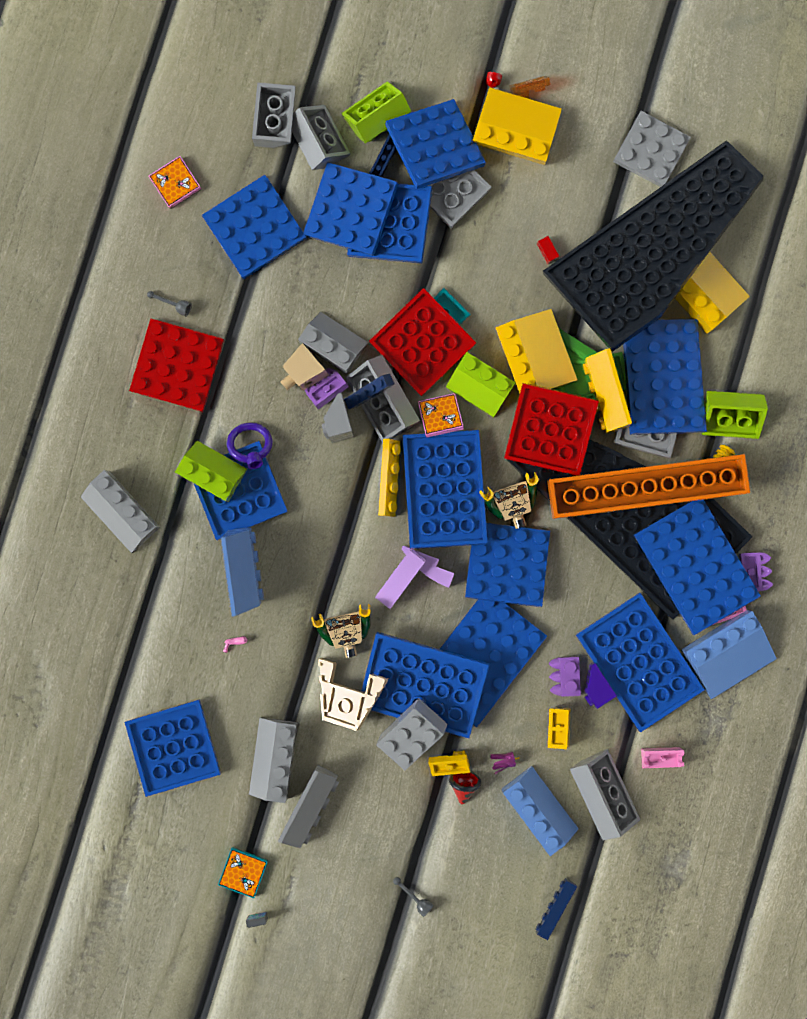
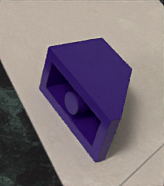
[584,662,617,709]

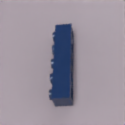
[369,134,397,177]
[344,373,395,410]
[536,878,577,941]

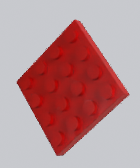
[369,288,477,397]
[129,318,224,412]
[504,382,599,476]

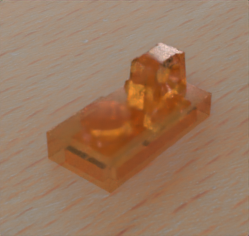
[509,76,550,99]

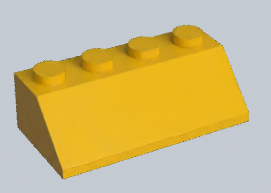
[583,348,632,434]

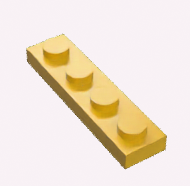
[378,439,401,517]

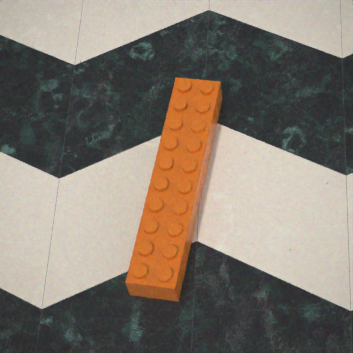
[547,454,750,519]

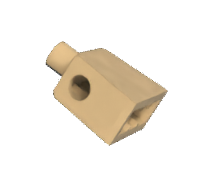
[280,343,329,391]

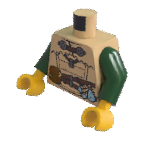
[479,472,539,529]
[311,604,371,658]

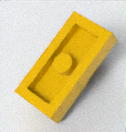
[428,750,470,776]

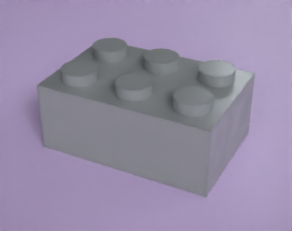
[376,698,447,770]

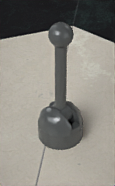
[147,291,192,317]
[393,877,434,917]

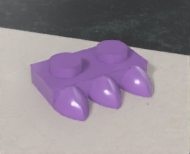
[305,368,349,410]
[739,552,773,591]
[549,657,581,697]

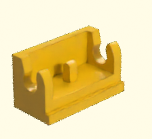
[548,707,571,749]

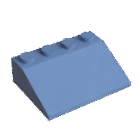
[221,527,264,616]
[681,610,777,699]

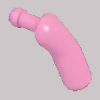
[223,636,247,653]

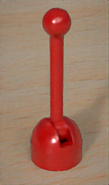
[486,72,502,88]

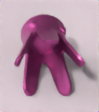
[490,752,520,774]

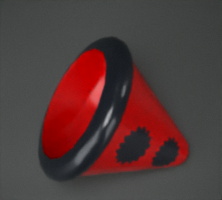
[449,772,482,805]

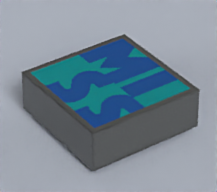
[246,912,268,928]

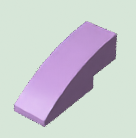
[402,546,454,588]
[375,549,427,609]

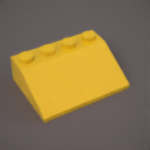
[473,87,562,165]
[675,252,750,334]
[495,309,578,393]

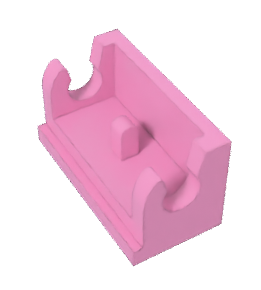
[641,747,684,768]

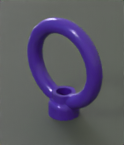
[227,423,273,469]

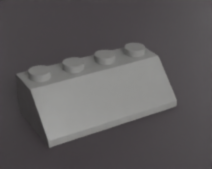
[345,355,420,443]
[81,470,160,553]
[249,717,298,803]
[570,749,640,840]
[278,765,339,848]

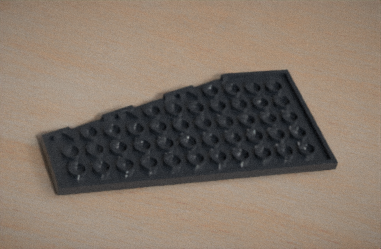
[543,140,764,352]
[506,439,753,620]

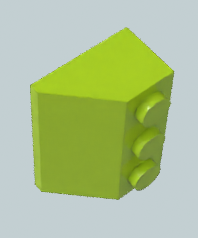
[341,82,412,144]
[446,352,516,418]
[702,391,768,439]
[175,441,247,502]

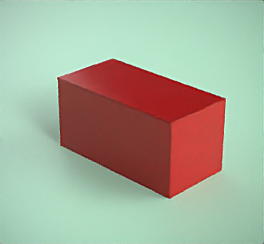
[537,236,559,264]

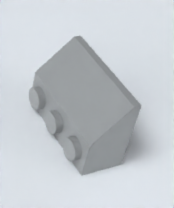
[252,83,296,148]
[292,105,351,170]
[298,312,368,374]
[321,393,354,443]

